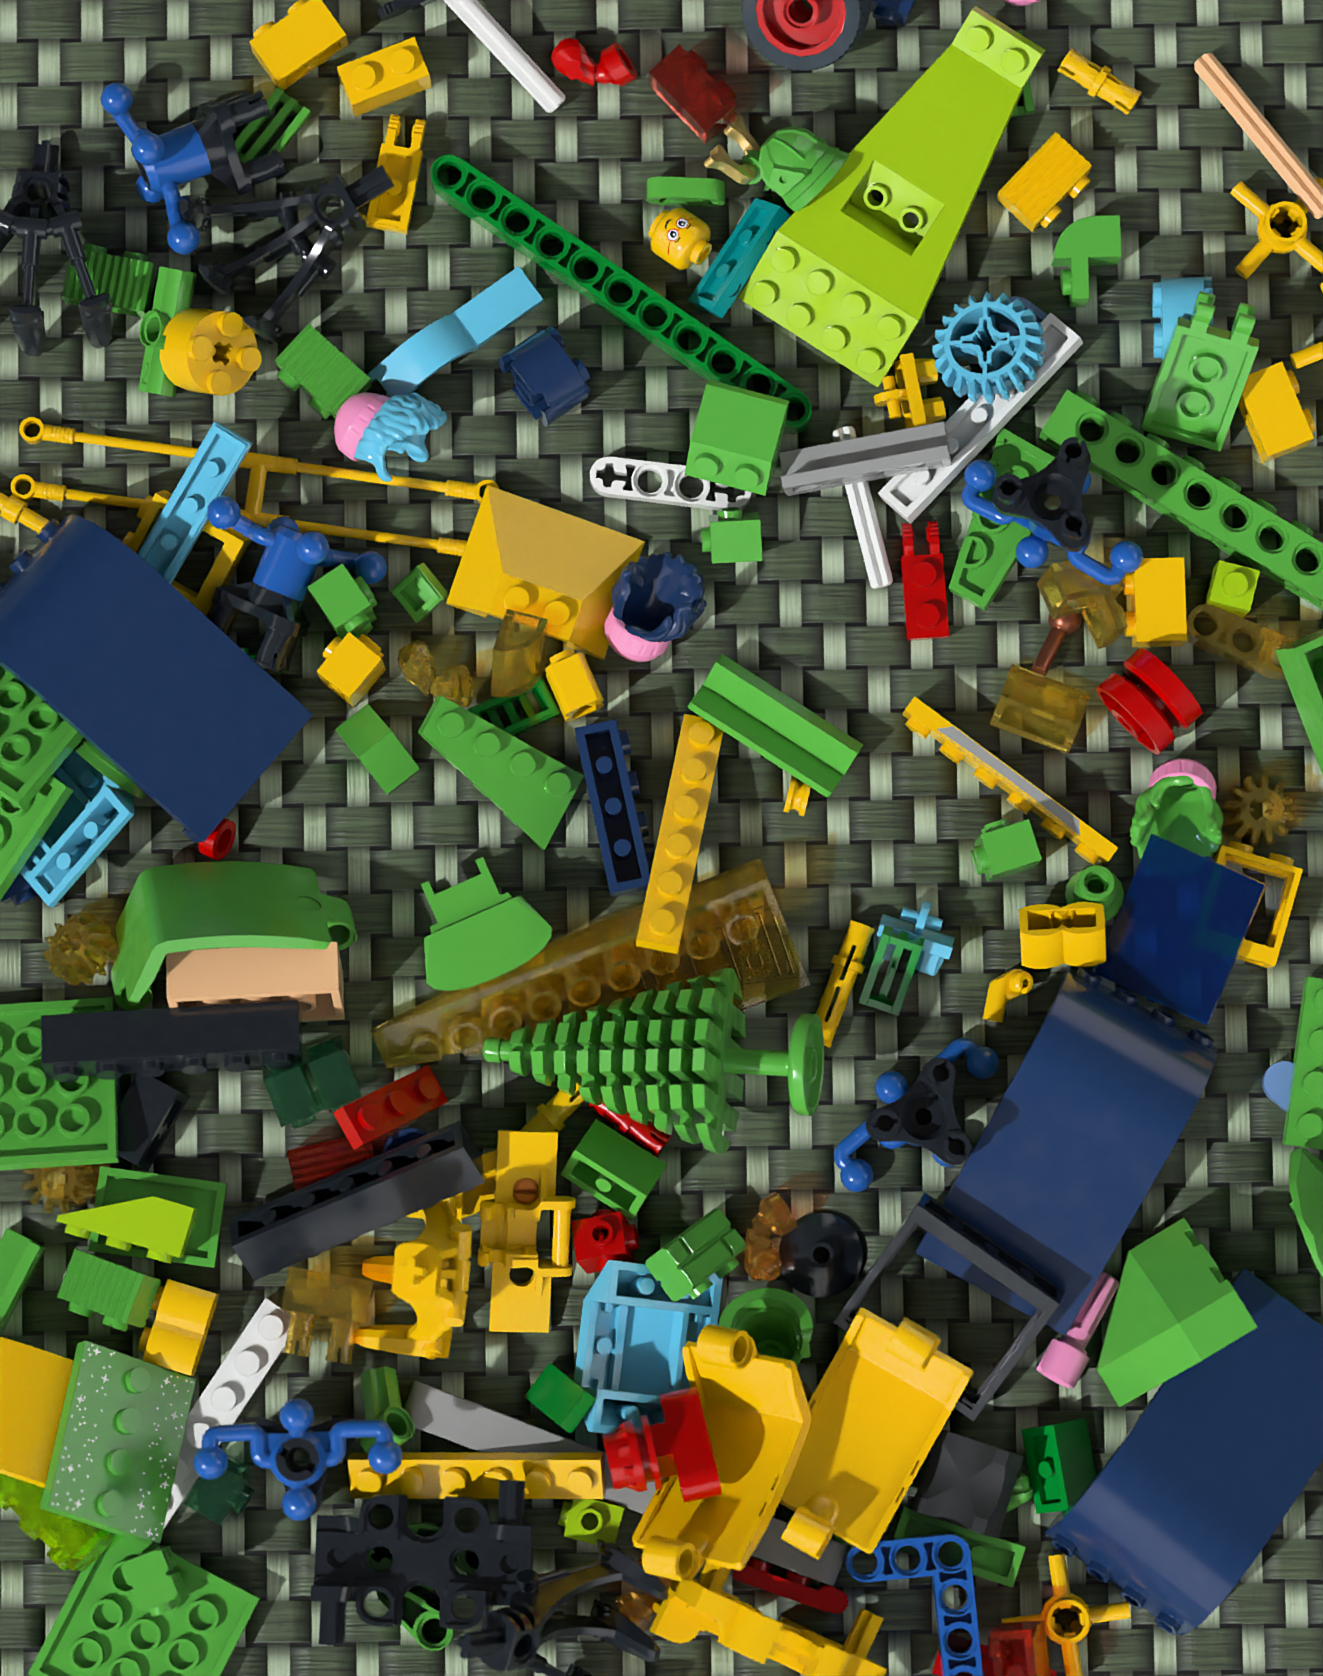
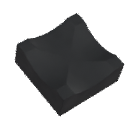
[910,1429,1024,1538]

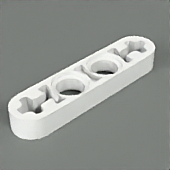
[590,456,752,510]

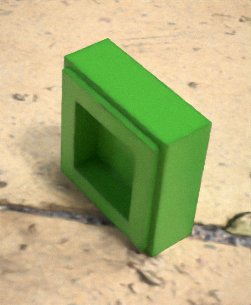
[391,563,449,623]

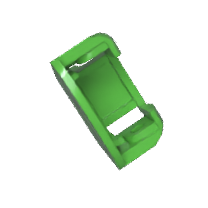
[421,857,553,991]

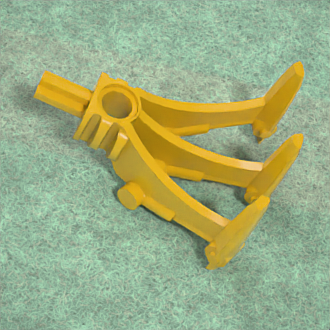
[354,1192,472,1360]

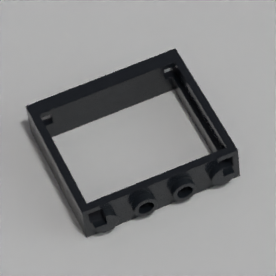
[833,1193,1065,1421]

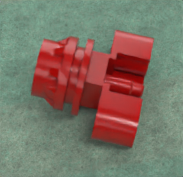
[602,1386,722,1503]

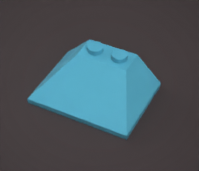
[20,750,134,908]
[574,1260,723,1434]

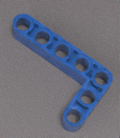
[845,1533,983,1676]

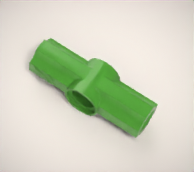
[138,266,197,397]

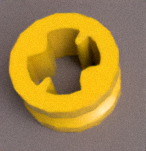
[783,776,811,817]

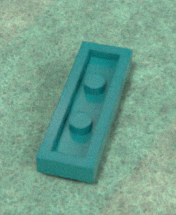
[688,198,790,318]

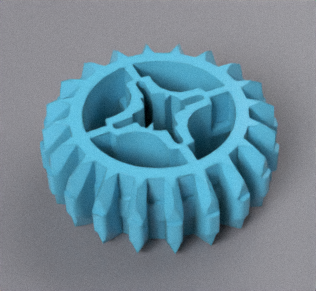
[932,292,1046,405]

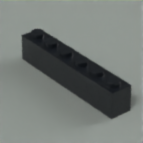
[41,1000,303,1082]
[229,1120,485,1281]

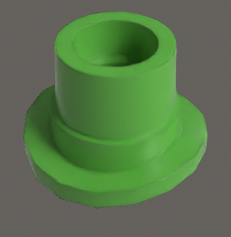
[1065,865,1124,922]

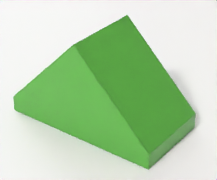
[335,704,420,796]

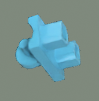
[876,901,955,976]

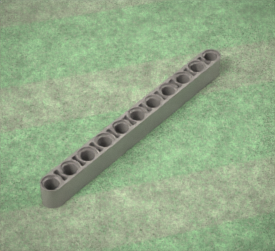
[403,1380,849,1586]

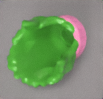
[1130,758,1223,879]

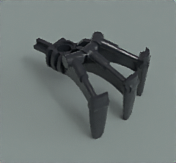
[0,140,113,356]
[179,165,395,345]
[456,1539,668,1676]

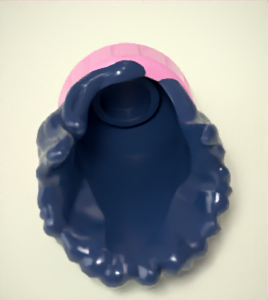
[604,552,707,663]

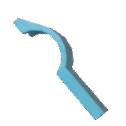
[367,266,543,397]

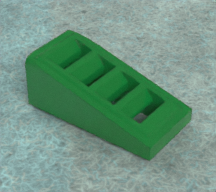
[467,676,560,737]

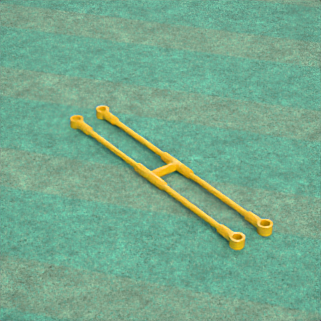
[10,417,499,556]

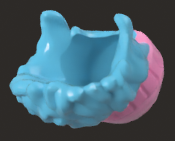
[334,392,447,482]

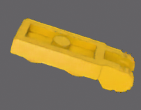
[366,114,426,235]

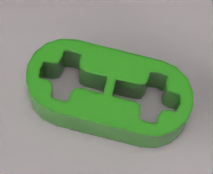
[646,176,726,207]

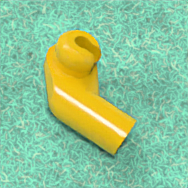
[982,969,1034,1023]

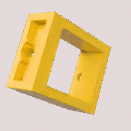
[122,489,251,615]
[1189,841,1303,969]

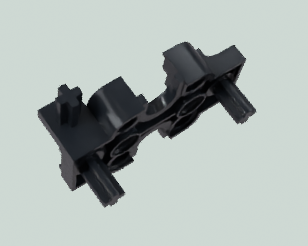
[311,1480,533,1645]

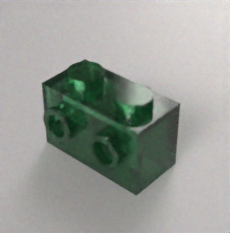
[183,1453,255,1526]

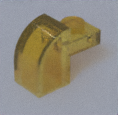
[1037,560,1128,649]

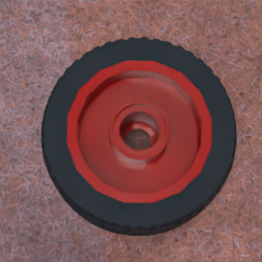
[741,0,871,71]

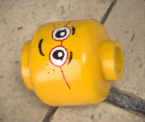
[649,207,712,270]

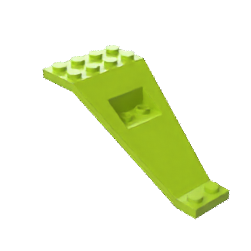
[738,6,1046,387]

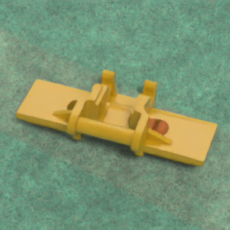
[477,1130,576,1333]

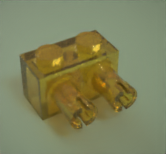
[281,1267,376,1365]

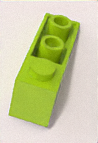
[56,1196,198,1264]

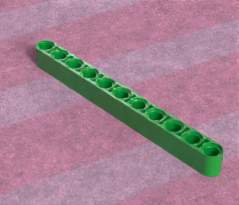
[430,155,812,434]

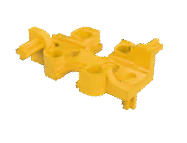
[650,1563,887,1676]

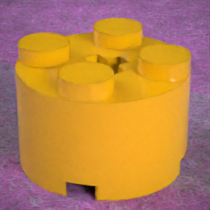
[160,308,262,396]

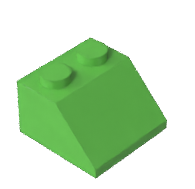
[685,380,789,496]

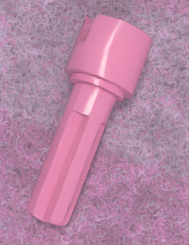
[1036,1272,1119,1389]

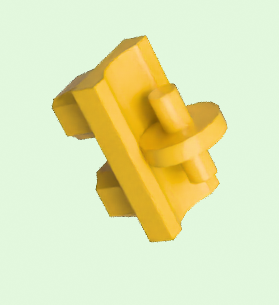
[873,353,946,429]

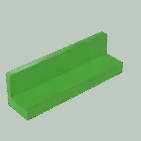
[688,654,863,797]

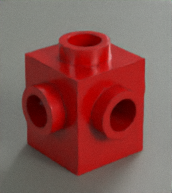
[571,1209,640,1274]

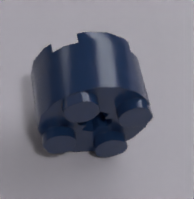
[498,326,590,427]

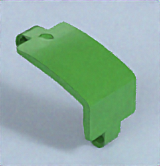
[111,861,357,1010]

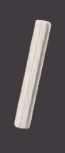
[443,0,566,113]
[832,426,893,589]

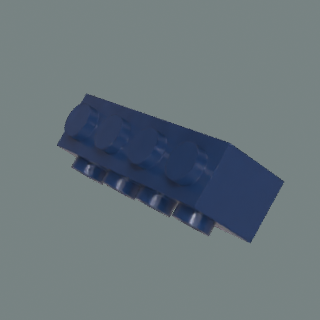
[575,719,654,897]

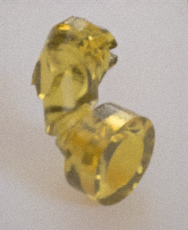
[397,640,473,707]

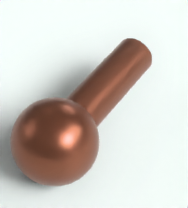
[1031,603,1081,676]

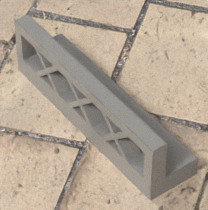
[779,422,952,496]

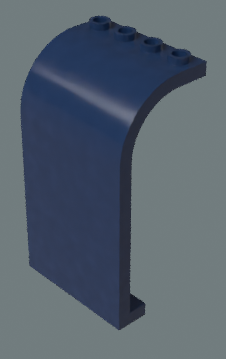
[0,515,313,843]
[916,966,1218,1336]
[1045,1268,1323,1636]

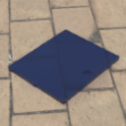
[1095,834,1267,1025]

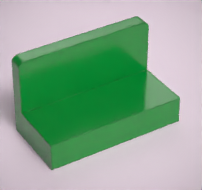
[1021,1418,1096,1514]

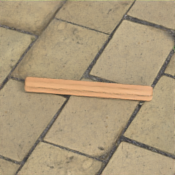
[1194,52,1323,219]

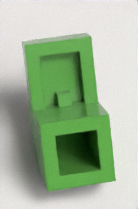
[1051,215,1121,307]

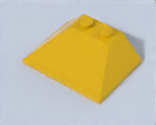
[446,485,645,660]

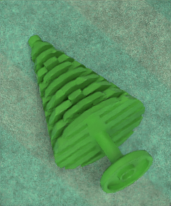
[483,968,824,1154]

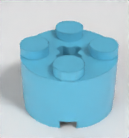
[1152,277,1214,361]

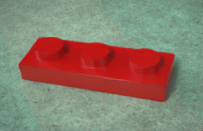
[333,1065,449,1150]

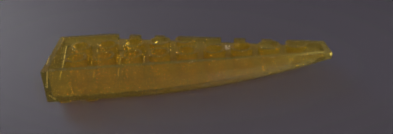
[371,858,810,1068]

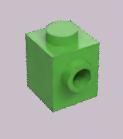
[701,507,762,564]

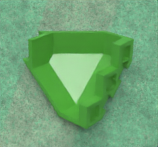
[1096,1218,1257,1407]

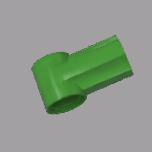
[358,1366,415,1454]

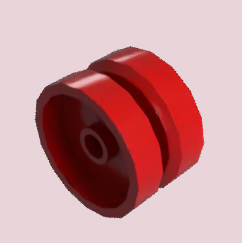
[1096,647,1203,755]

